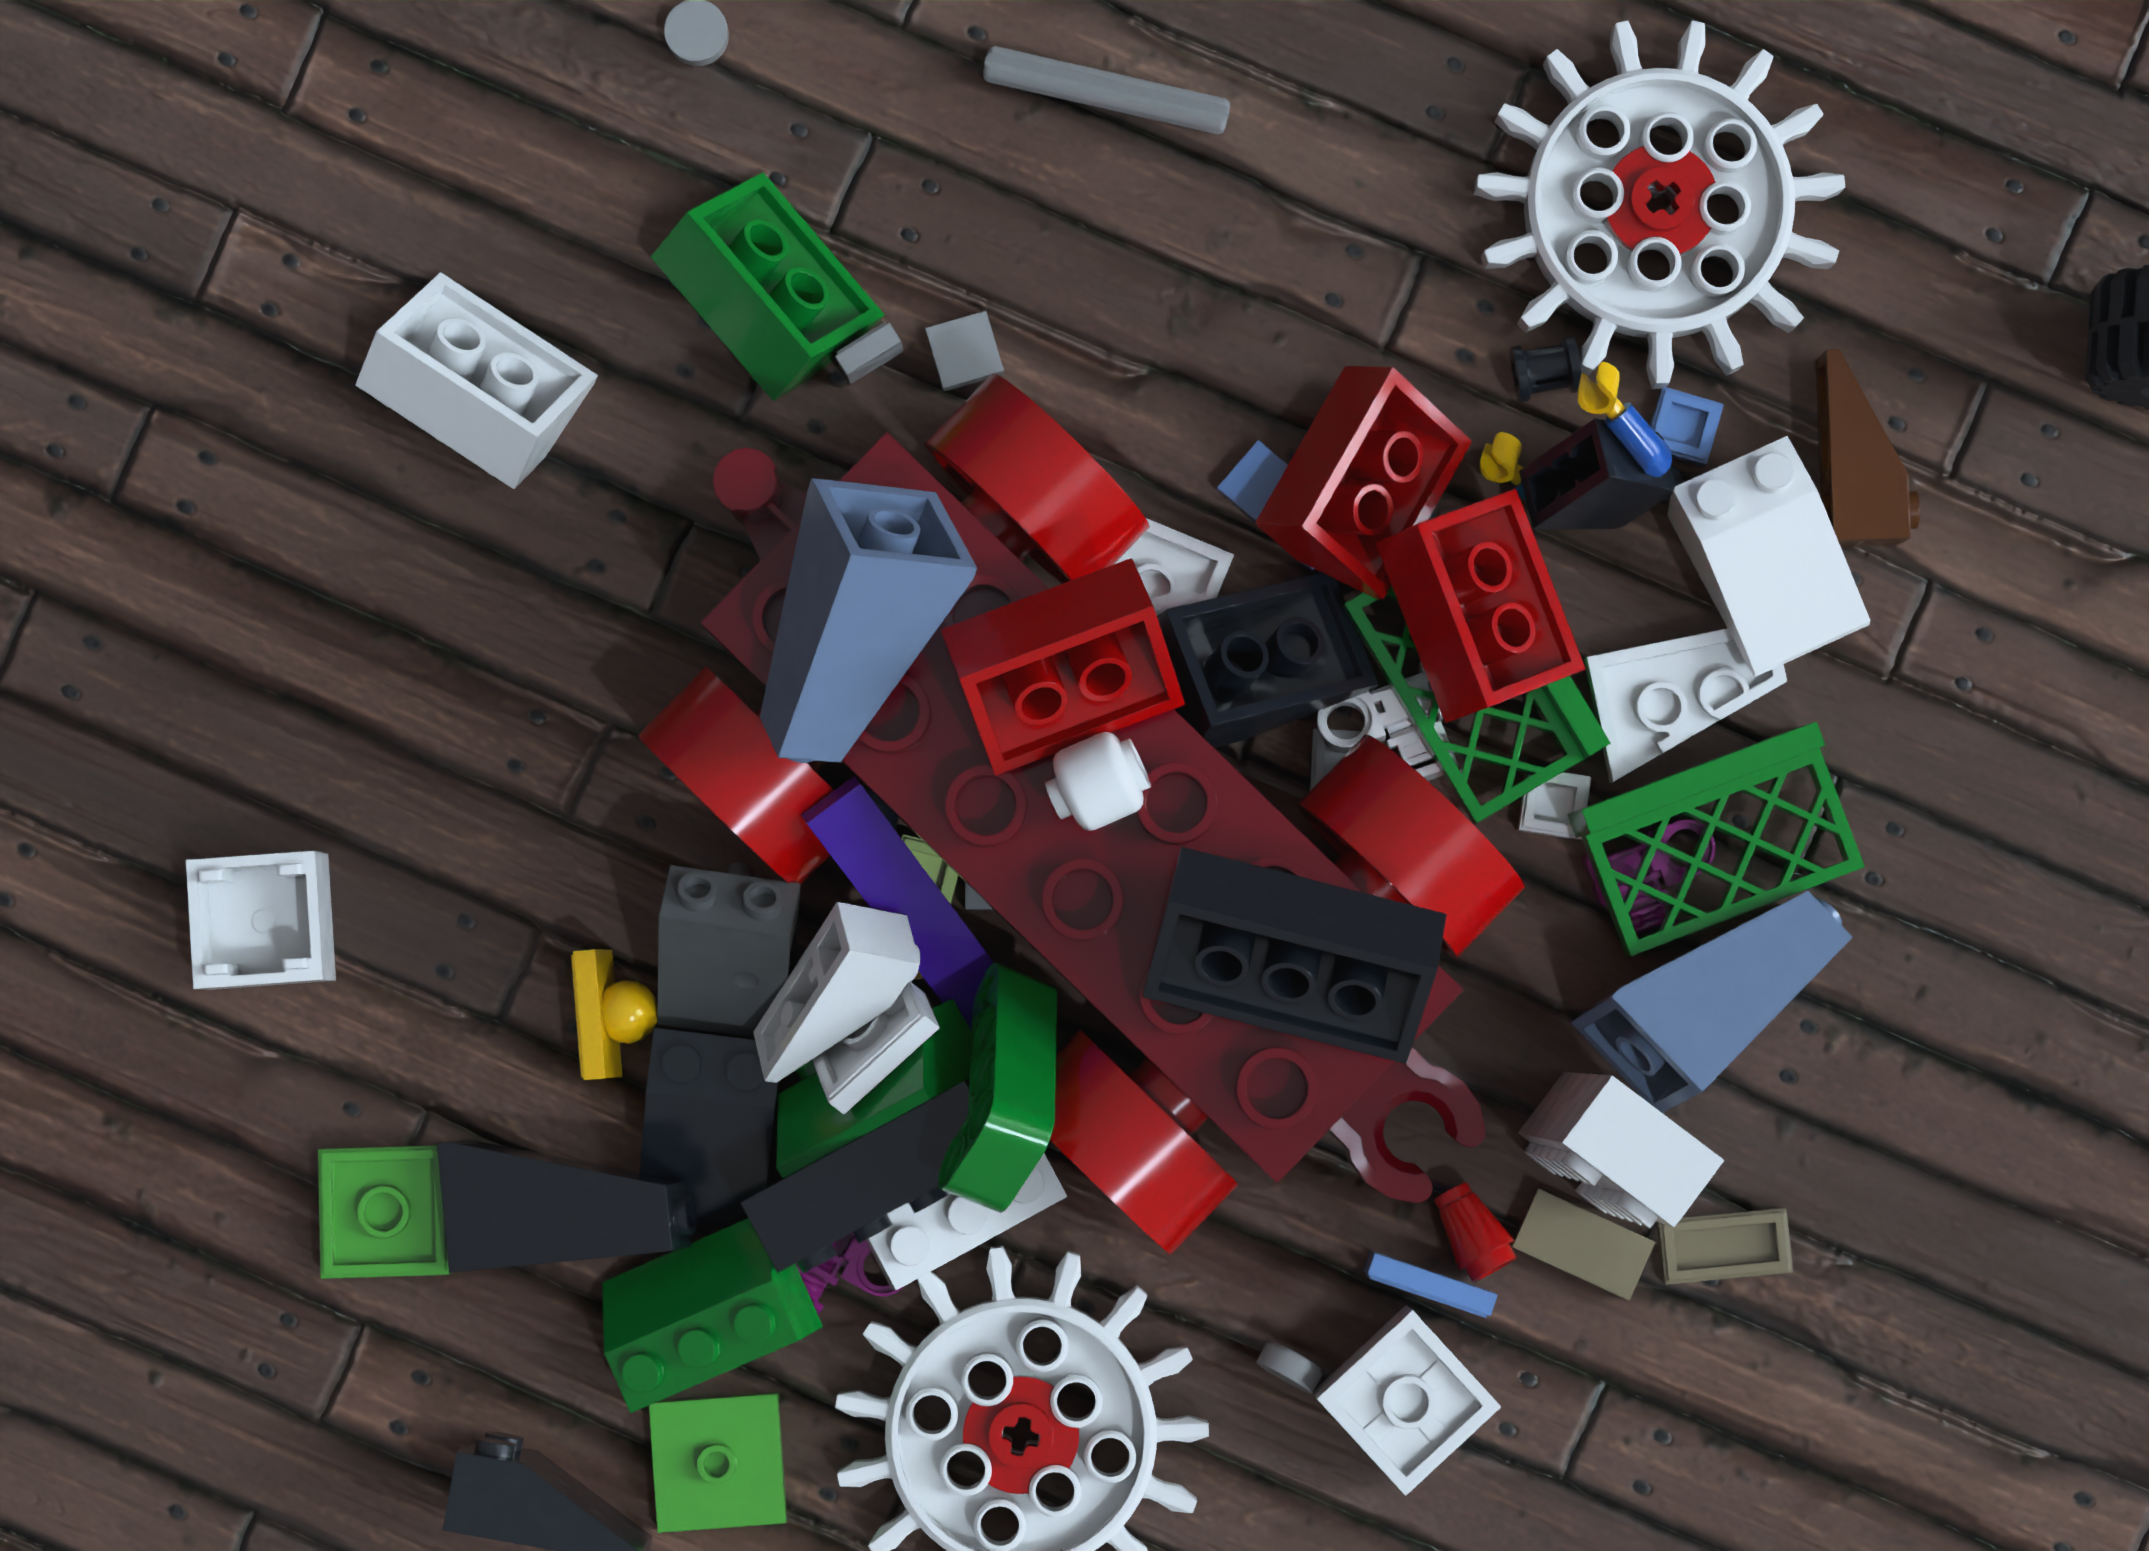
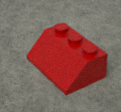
[1255,366,1472,599]
[1376,489,1586,723]
[940,558,1185,776]

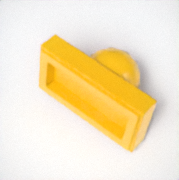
[571,949,658,1080]

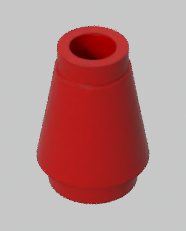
[1434,1182,1517,1283]

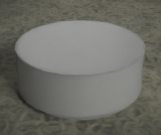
[664,0,729,66]
[1256,1341,1323,1394]

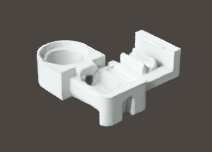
[1317,662,1458,781]

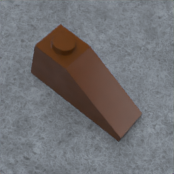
[1815,349,1920,547]

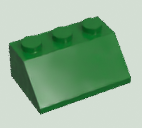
[651,172,885,401]
[776,998,972,1179]
[602,1218,823,1413]

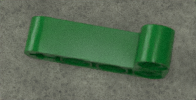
[937,962,1057,1213]

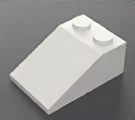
[1667,436,1870,677]

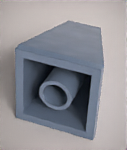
[760,478,977,763]
[1570,891,1853,1113]

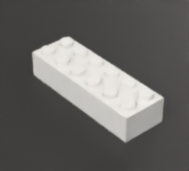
[1518,1072,1724,1228]

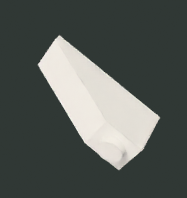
[753,902,920,1083]

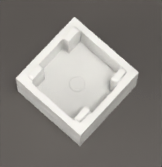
[186,851,336,990]
[1313,1305,1501,1496]

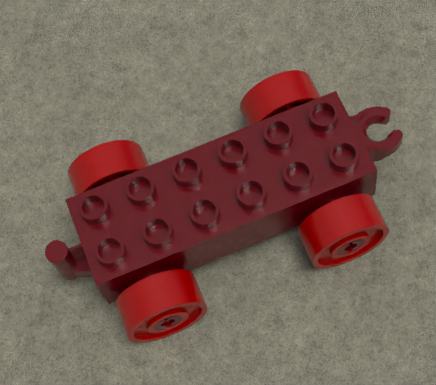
[638,373,1525,1255]

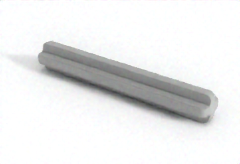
[983,46,1230,134]

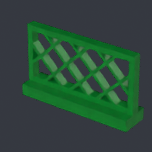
[1342,585,1611,825]
[1567,721,1865,957]

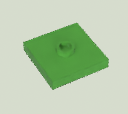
[318,1145,453,1279]
[649,1392,788,1533]

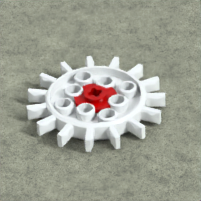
[1474,21,1845,389]
[835,1246,1209,1551]

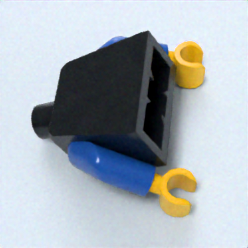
[1480,362,1683,530]

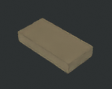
[1510,1188,1655,1301]
[1656,1207,1793,1285]

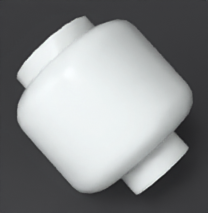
[1045,732,1151,831]

